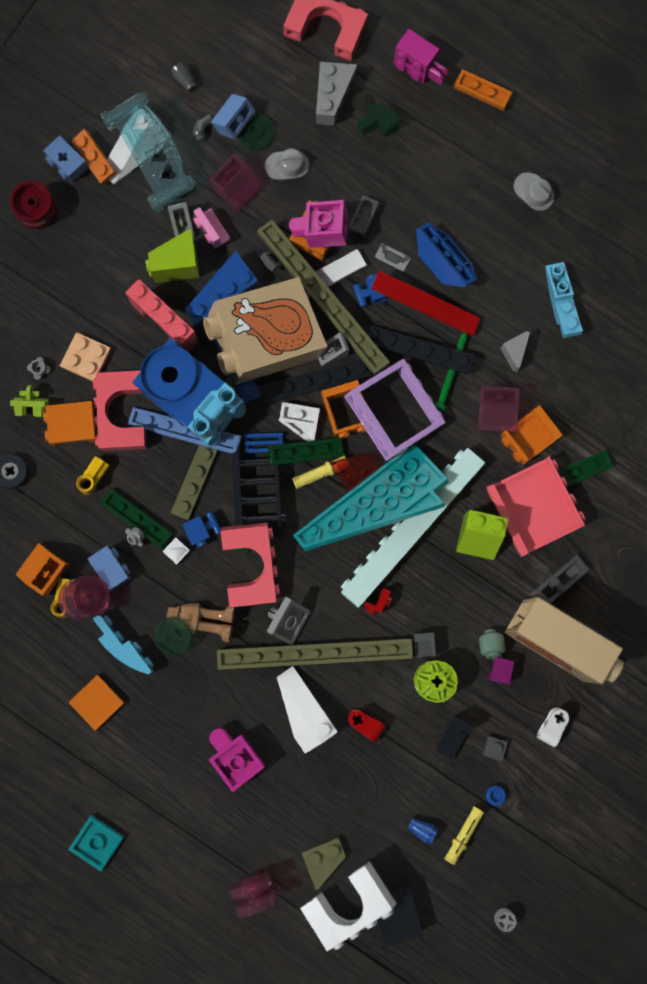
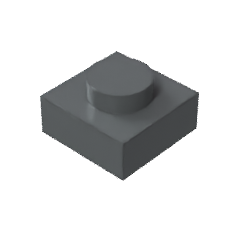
[260,250,284,271]
[482,736,507,761]

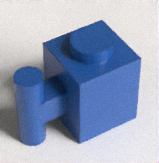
[353,274,390,308]
[182,511,221,548]

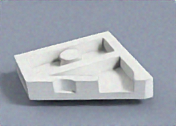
[279,402,320,442]

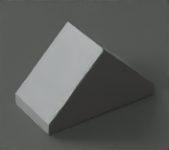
[168,202,195,238]
[500,331,530,372]
[318,332,349,366]

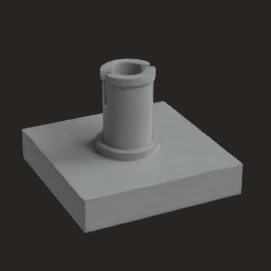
[266,597,311,645]

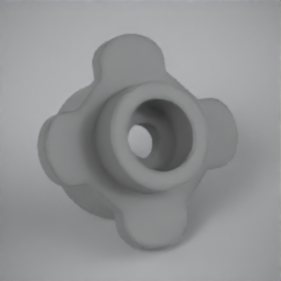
[27,357,50,380]
[125,527,145,547]

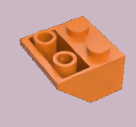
[15,543,70,597]

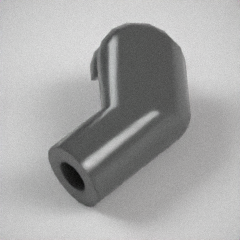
[193,115,212,141]

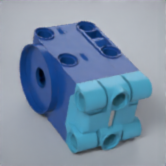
[132,338,246,447]

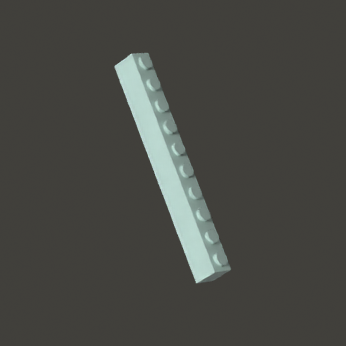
[341,448,485,608]

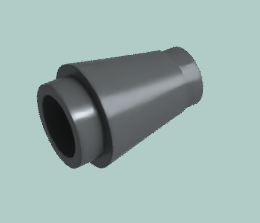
[171,62,197,92]

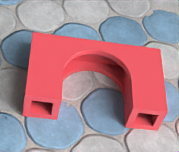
[283,0,368,61]
[125,279,199,353]
[93,371,147,451]
[221,522,280,607]

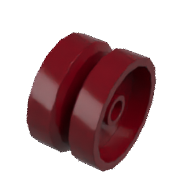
[10,181,57,229]

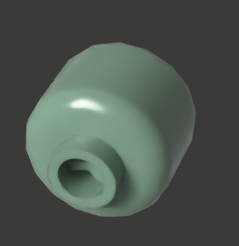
[479,629,506,660]

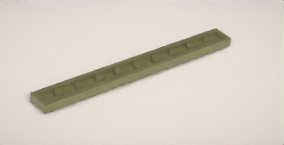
[257,220,390,375]
[171,374,240,521]
[217,639,413,670]

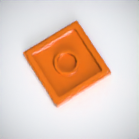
[68,675,125,731]

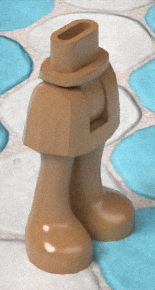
[166,603,236,642]

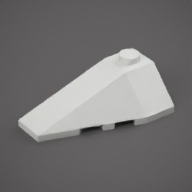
[108,107,172,185]
[277,666,337,753]

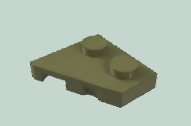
[302,837,346,890]

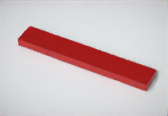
[371,271,480,336]

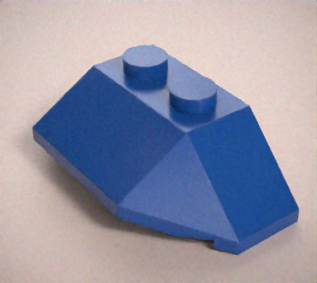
[416,222,477,287]

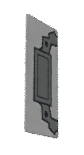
[375,243,410,272]

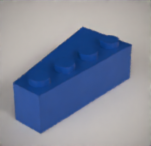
[185,251,259,330]

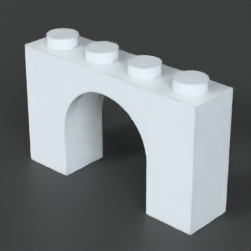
[301,862,396,951]

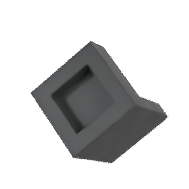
[413,633,436,657]

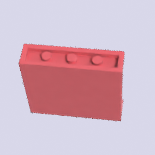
[486,457,586,557]

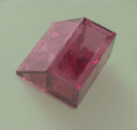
[209,153,263,212]
[478,386,519,432]

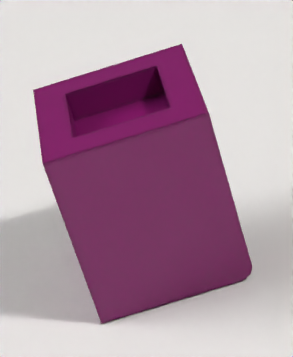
[488,657,514,685]

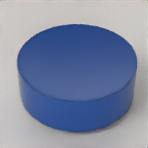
[485,785,506,806]

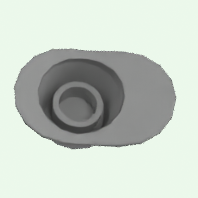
[265,148,309,180]
[514,172,554,211]

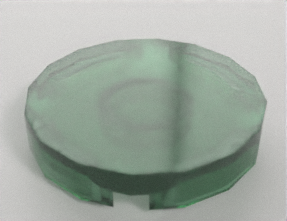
[238,114,274,151]
[154,617,193,655]

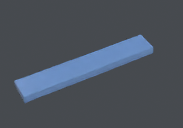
[128,407,242,454]

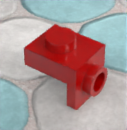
[363,588,392,615]

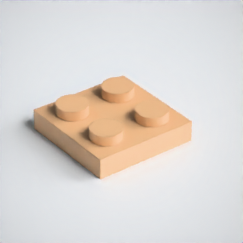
[60,332,112,382]

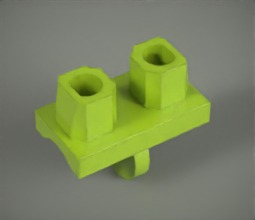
[10,385,49,417]

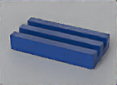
[244,433,283,454]

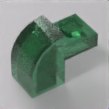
[357,104,400,137]

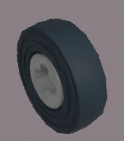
[0,455,29,489]

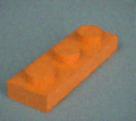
[454,69,512,111]
[71,129,117,185]

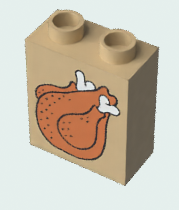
[203,277,327,385]
[504,597,624,684]

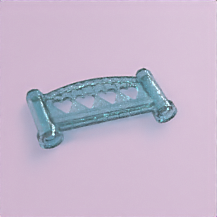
[101,91,196,213]

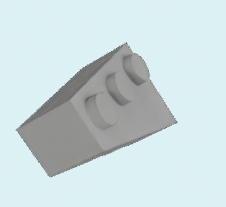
[316,62,357,125]

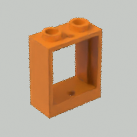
[321,380,366,438]

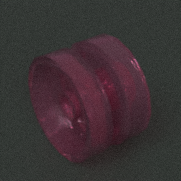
[58,575,110,621]
[228,872,279,918]

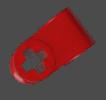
[348,710,386,742]

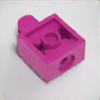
[394,29,449,84]
[289,200,348,248]
[209,728,265,792]

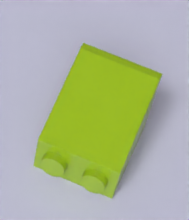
[146,229,200,283]
[456,510,508,560]

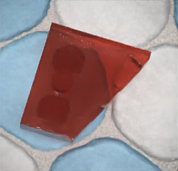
[329,453,379,492]

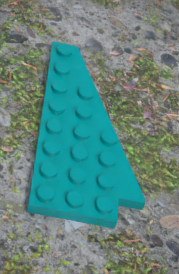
[293,444,449,551]

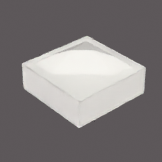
[163,538,190,565]

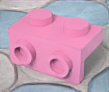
[193,207,230,249]

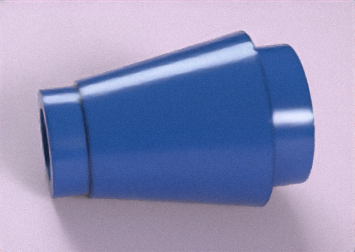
[408,818,438,844]

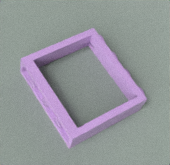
[344,359,445,461]

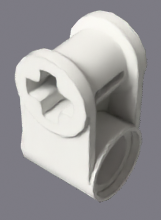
[536,708,569,747]

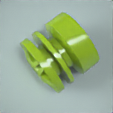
[413,660,458,703]

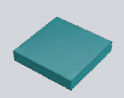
[68,815,124,872]

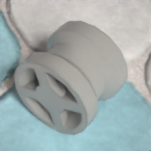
[494,908,516,932]

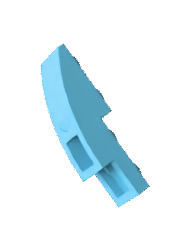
[545,262,583,338]
[93,614,154,674]

